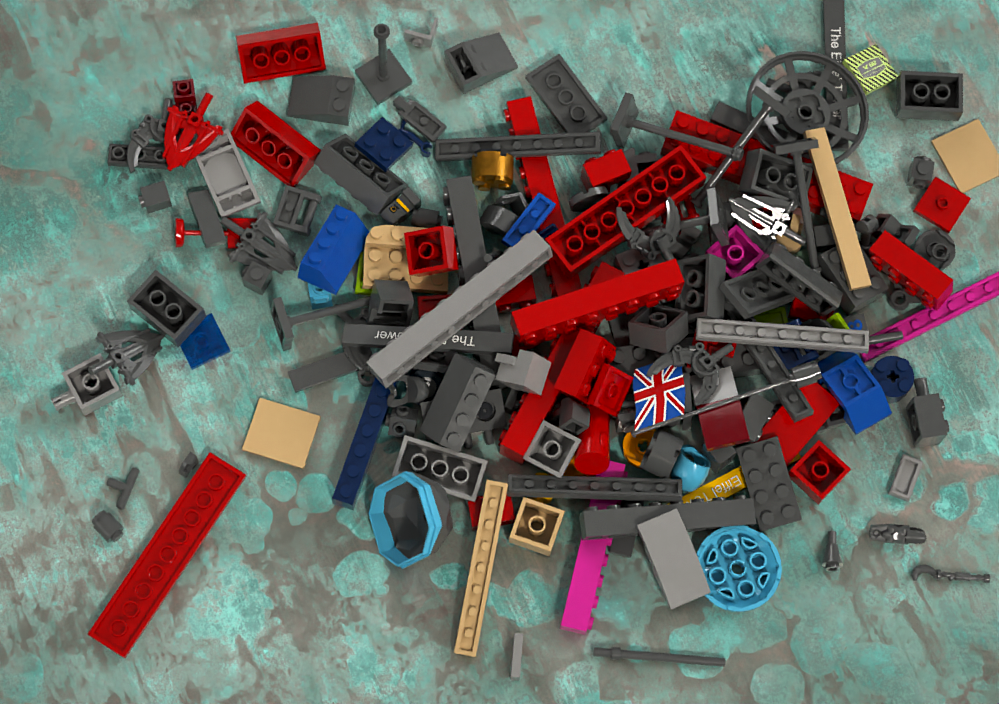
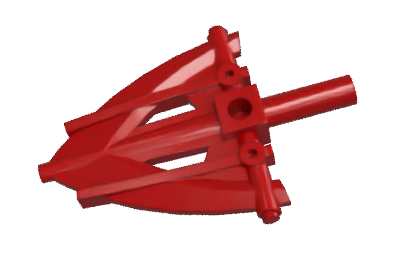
[162,93,224,171]

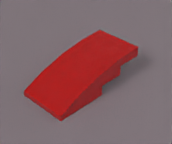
[751,383,840,466]

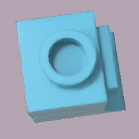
[307,282,333,310]

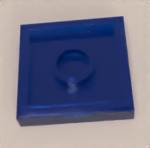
[180,313,231,370]

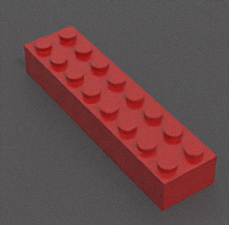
[545,145,707,279]
[510,258,685,348]

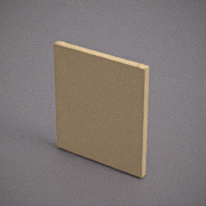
[931,119,999,194]
[242,398,321,469]

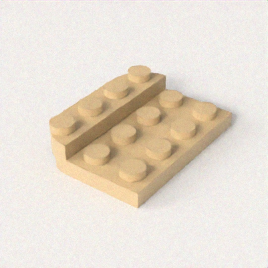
[362,225,448,294]

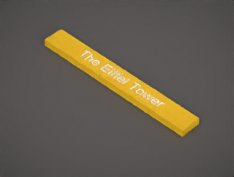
[667,453,801,505]

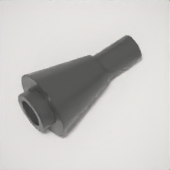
[821,531,843,572]

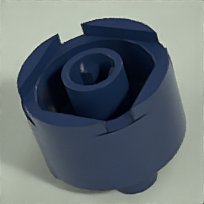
[871,356,914,404]

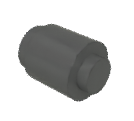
[411,208,443,228]
[92,510,124,543]

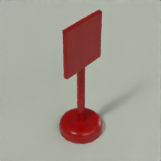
[175,218,257,249]

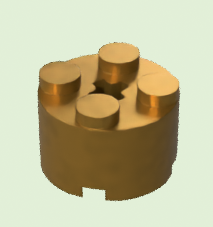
[471,151,514,191]

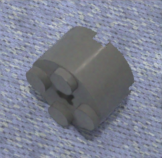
[639,429,684,479]

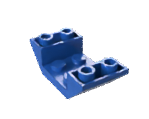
[817,351,892,435]

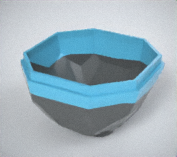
[368,471,453,569]

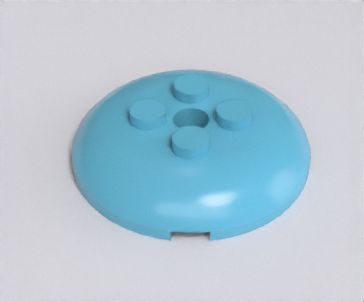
[697,525,782,612]

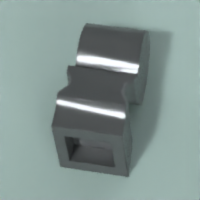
[669,227,702,261]

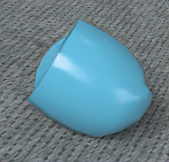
[671,444,711,492]

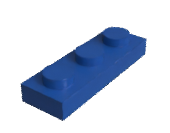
[501,192,556,247]

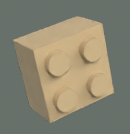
[509,497,565,557]

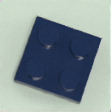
[354,117,414,172]

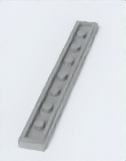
[696,318,869,354]

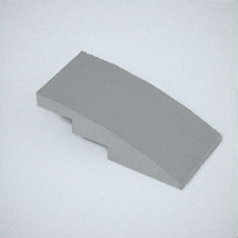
[636,508,711,610]

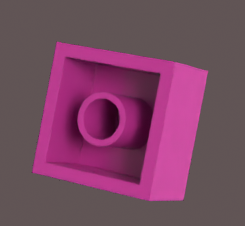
[705,224,764,280]

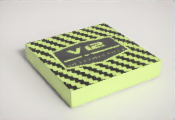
[842,44,898,95]

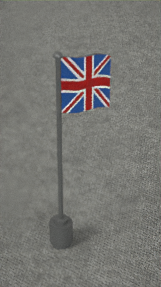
[631,362,822,438]

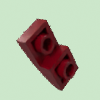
[172,79,197,115]

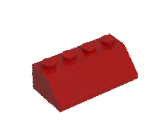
[236,22,326,83]
[231,101,321,187]

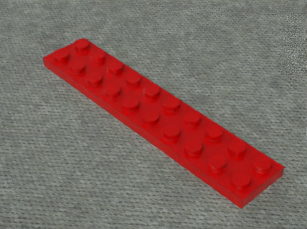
[87,452,247,659]

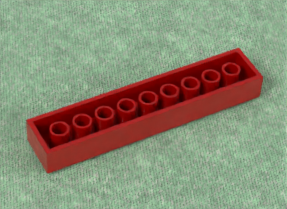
[660,110,873,223]
[498,261,625,465]

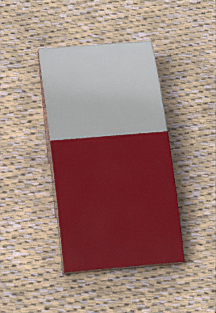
[690,366,750,452]

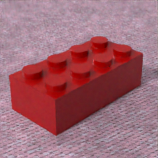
[869,230,953,311]

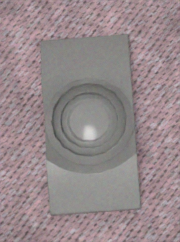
[190,128,261,219]

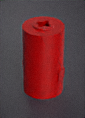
[574,406,610,475]

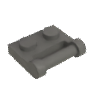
[273,185,322,237]

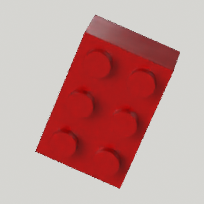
[554,328,616,406]

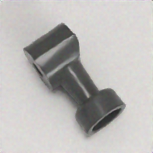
[854,214,879,255]

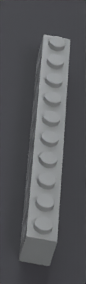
[366,230,553,388]

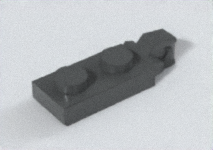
[393,96,447,144]

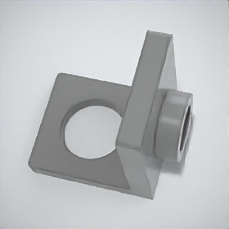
[404,17,438,48]

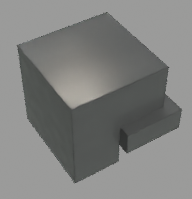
[366,279,414,327]

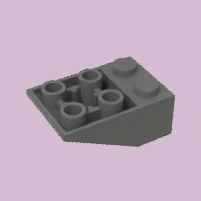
[444,33,518,94]

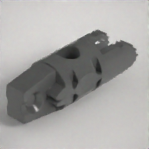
[869,524,927,545]

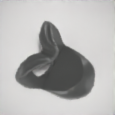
[387,375,429,408]

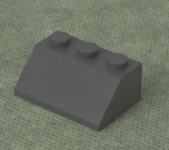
[675,254,726,324]

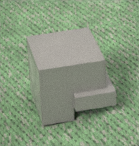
[495,350,551,395]

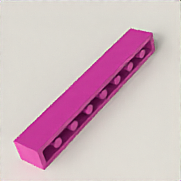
[560,461,628,635]

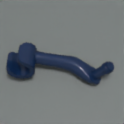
[398,120,432,157]

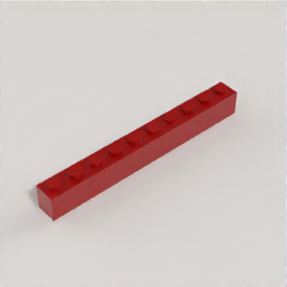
[503,96,582,297]

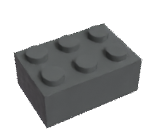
[896,70,963,121]
[818,246,889,316]
[127,270,207,347]

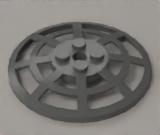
[746,51,869,168]

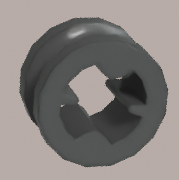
[358,366,375,387]

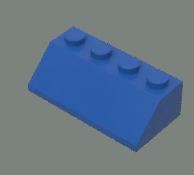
[297,204,369,295]

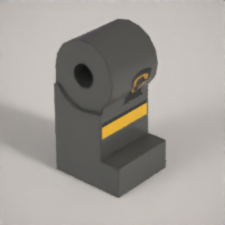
[380,187,421,226]

